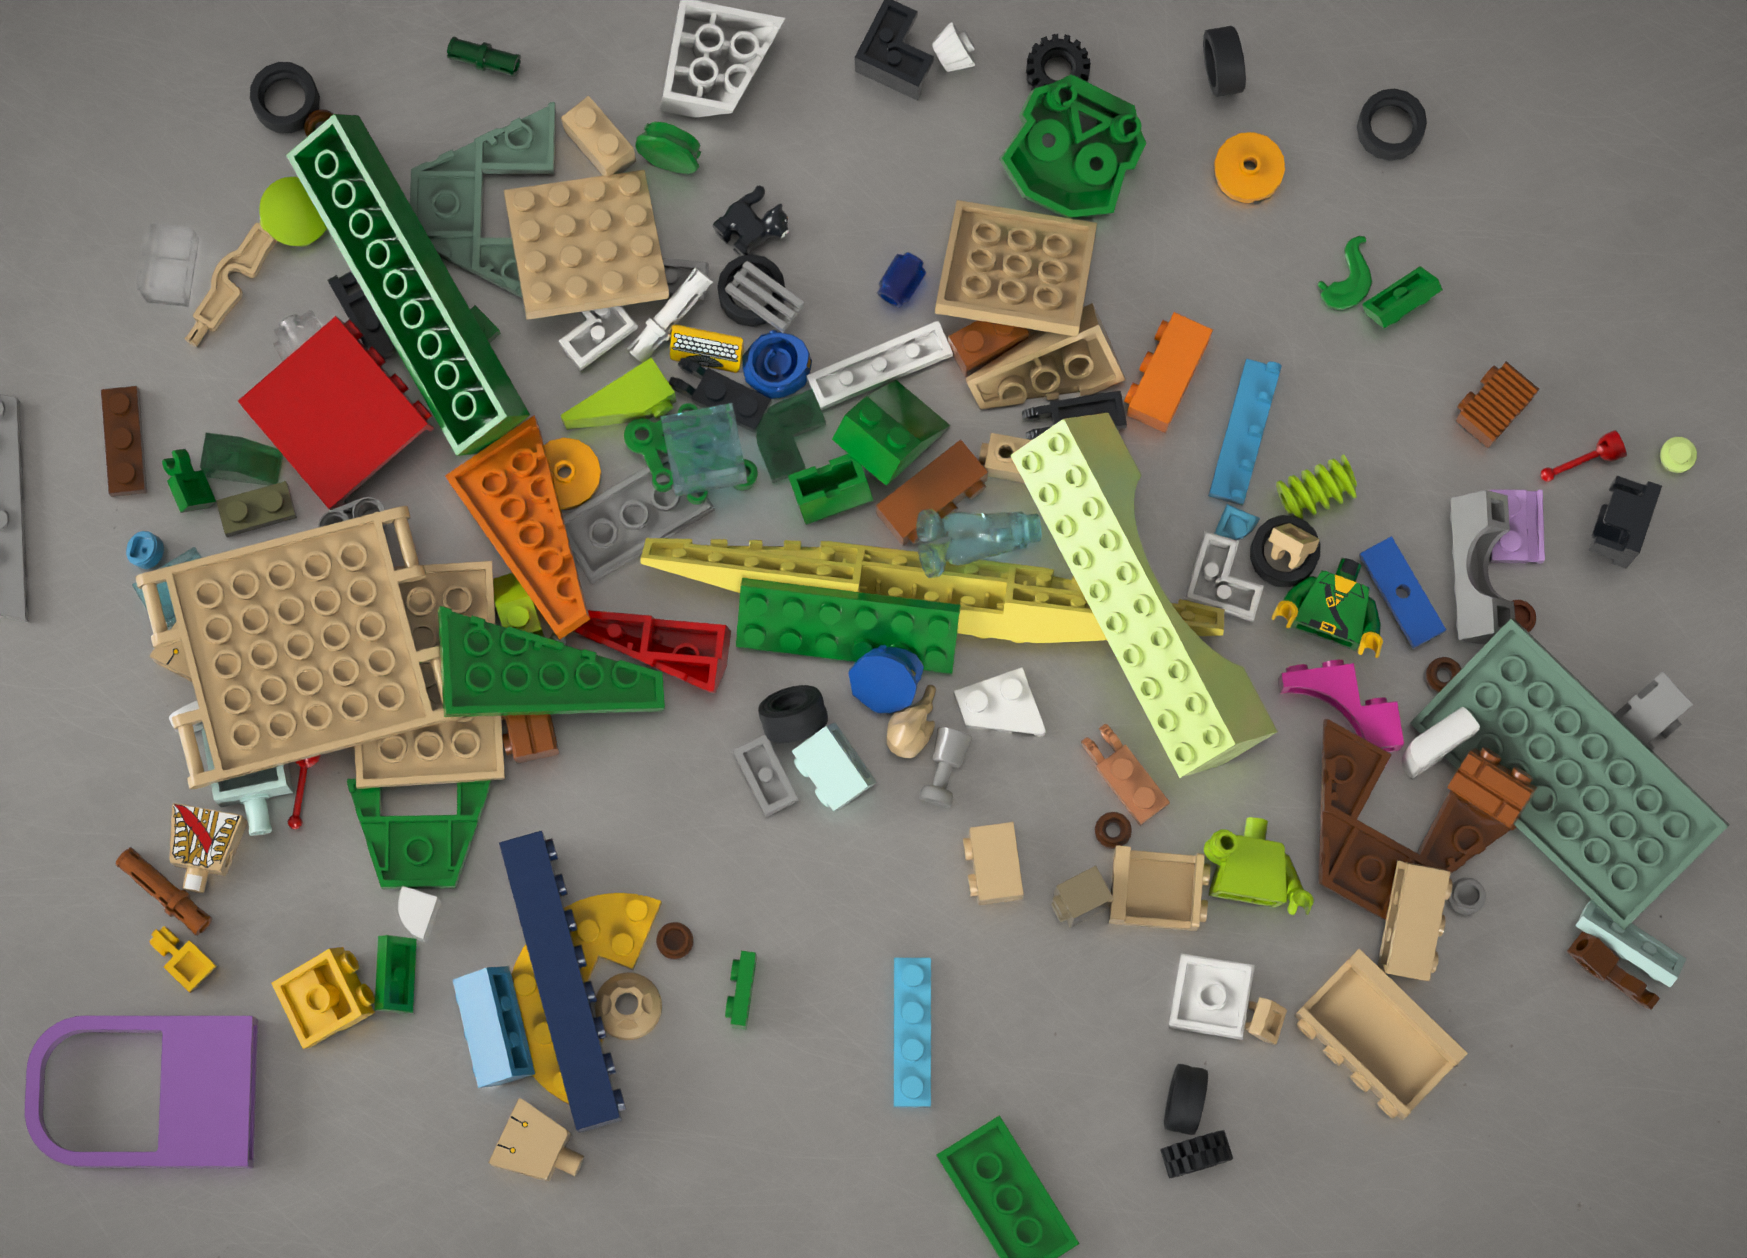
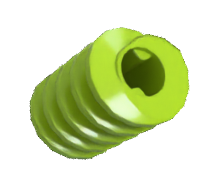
[1276,454,1357,520]

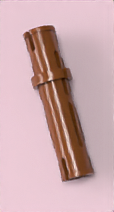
[115,847,213,936]

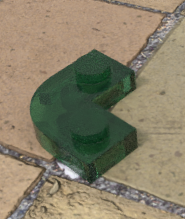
[756,389,826,483]

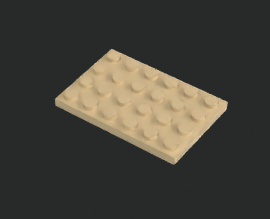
[354,561,505,789]

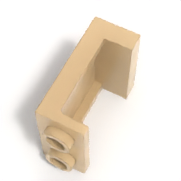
[1108,845,1211,931]

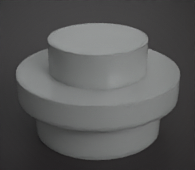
[1448,878,1486,915]

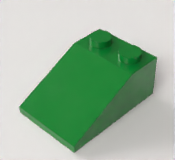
[832,380,951,486]

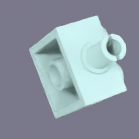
[201,729,293,836]

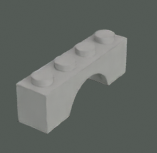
[1450,490,1515,645]

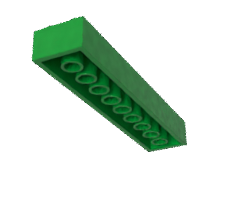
[286,114,530,456]

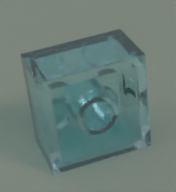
[661,403,747,497]

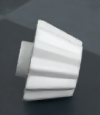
[931,22,976,72]

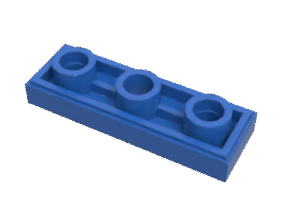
[1359,536,1446,649]

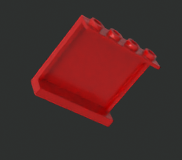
[238,316,435,510]

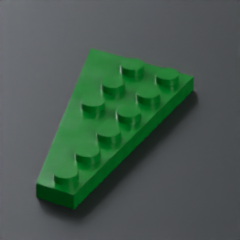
[438,606,665,717]

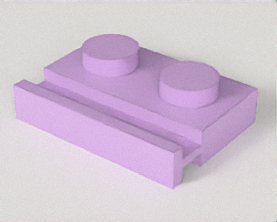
[1490,490,1545,564]

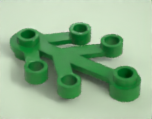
[624,403,758,505]

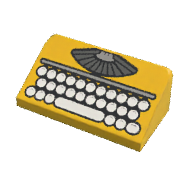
[670,324,744,373]

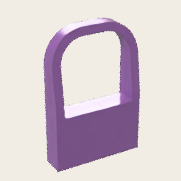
[25,1016,258,1168]

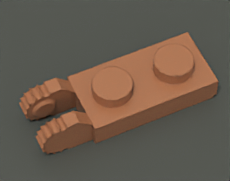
[1081,724,1170,826]

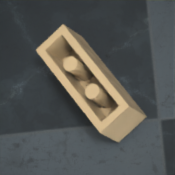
[1377,860,1453,981]

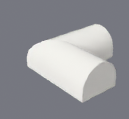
[559,306,638,371]
[1183,531,1264,622]
[1402,707,1480,779]

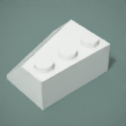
[660,0,785,118]

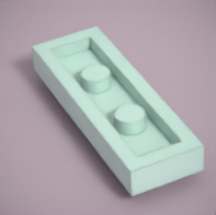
[1575,899,1686,987]

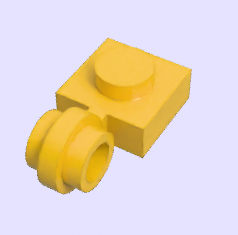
[149,926,217,993]

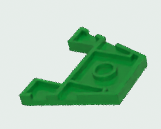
[347,779,492,889]

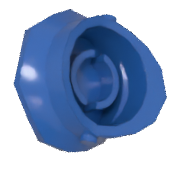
[743,330,812,399]
[848,645,924,713]

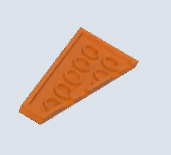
[445,415,590,640]

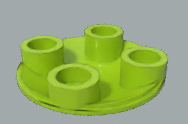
[259,176,327,247]

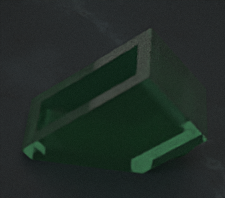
[200,432,283,486]

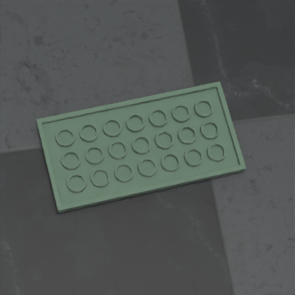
[1410,618,1730,930]

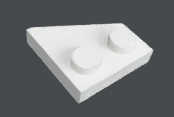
[953,667,1046,737]

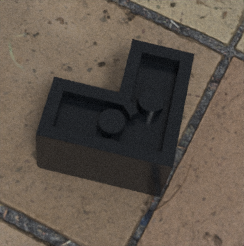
[855,0,934,100]

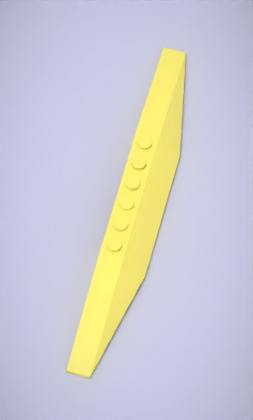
[640,538,1225,643]

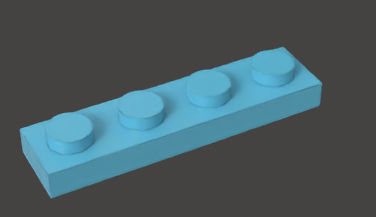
[894,958,931,1108]

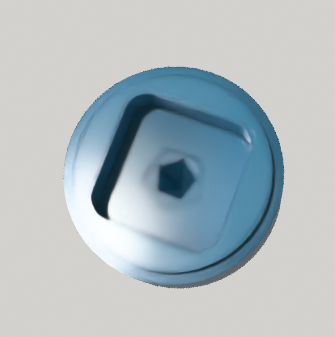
[126,531,164,569]

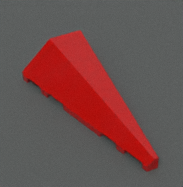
[573,610,731,693]

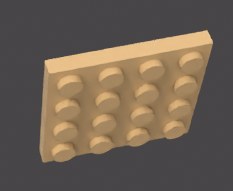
[504,170,669,320]
[935,200,1097,337]

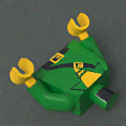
[1271,558,1383,658]

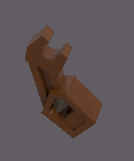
[1567,932,1660,1010]

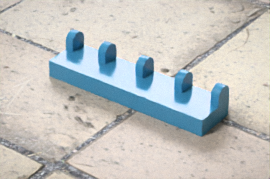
[1208,359,1282,506]

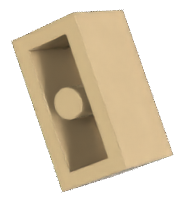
[561,96,636,177]
[963,822,1024,905]

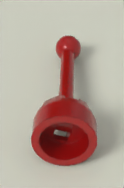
[1540,430,1627,482]
[287,755,321,830]

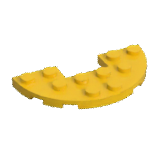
[511,893,662,1104]

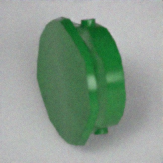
[635,121,701,174]

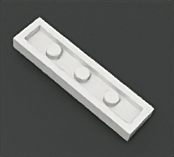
[806,321,953,411]

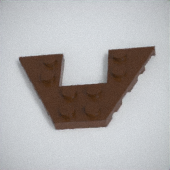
[1319,719,1516,920]

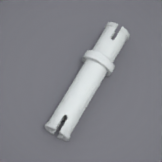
[627,267,713,363]

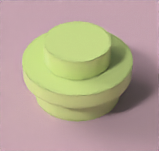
[1660,437,1697,473]

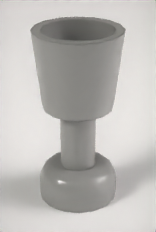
[919,727,972,807]

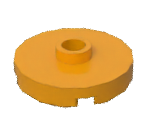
[1214,132,1285,203]
[544,437,602,510]

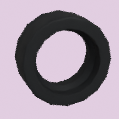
[1203,26,1246,97]
[249,62,320,133]
[1357,88,1427,161]
[717,254,785,327]
[1250,515,1321,587]

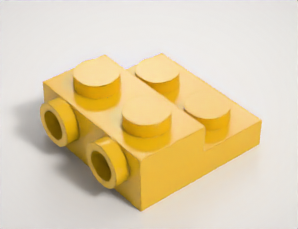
[271,947,375,1049]

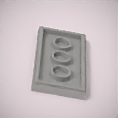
[563,454,715,584]

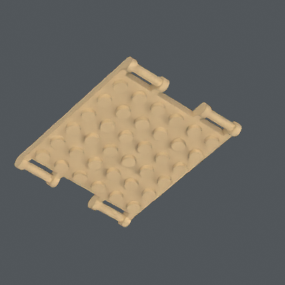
[135,506,462,790]

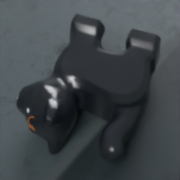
[713,185,789,256]

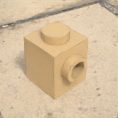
[979,433,1032,483]

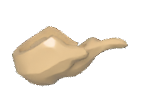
[886,685,936,758]

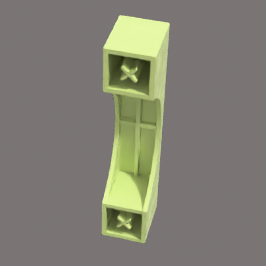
[1010,413,1278,778]

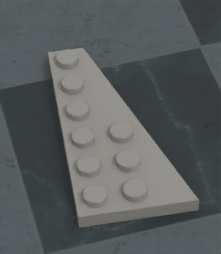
[0,394,28,622]

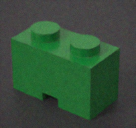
[788,454,873,525]

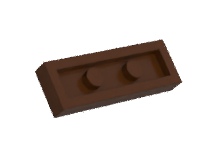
[101,386,147,497]

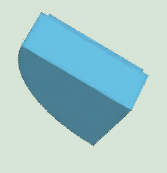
[1214,504,1260,540]

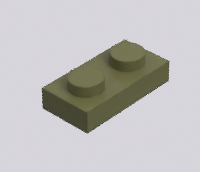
[216,481,297,537]

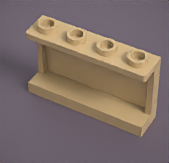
[1294,949,1468,1120]

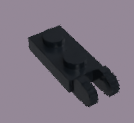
[668,358,772,433]
[1022,391,1127,440]

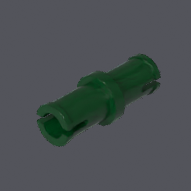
[447,37,521,77]

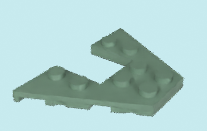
[410,102,556,298]

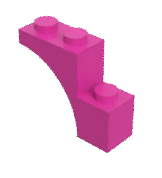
[1278,659,1404,752]

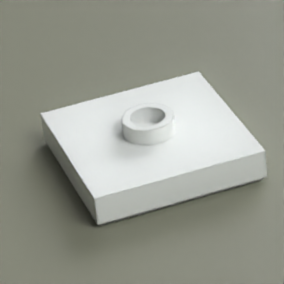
[1169,953,1255,1040]

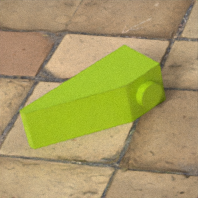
[560,357,677,430]

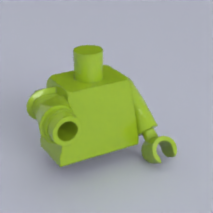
[1204,817,1314,915]

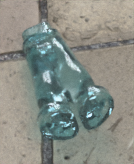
[916,509,1041,578]

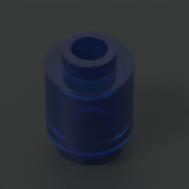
[877,252,926,308]

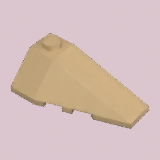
[966,303,1125,409]

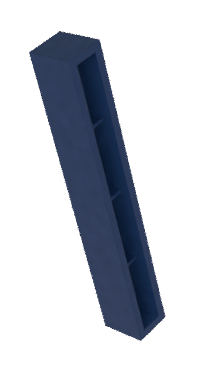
[499,830,626,1133]

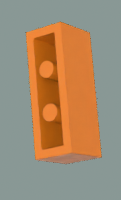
[1124,312,1213,433]

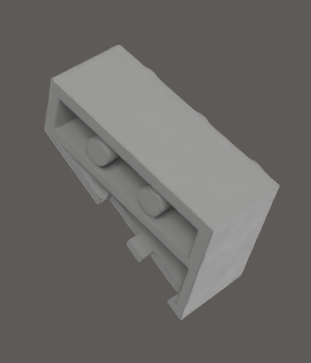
[1615,671,1693,750]

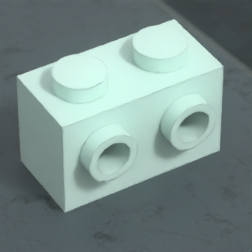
[792,723,877,811]

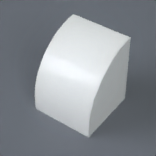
[398,886,441,943]

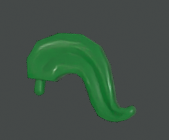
[1318,236,1372,311]

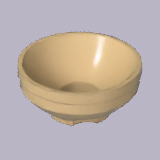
[594,972,662,1040]

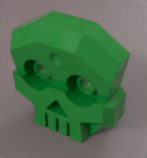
[999,74,1146,218]

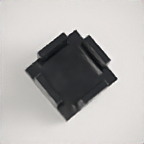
[1589,476,1662,569]

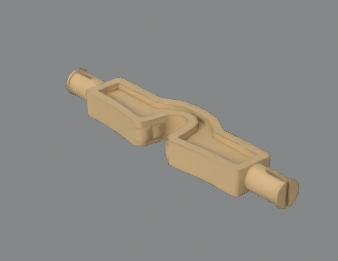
[184,223,277,347]

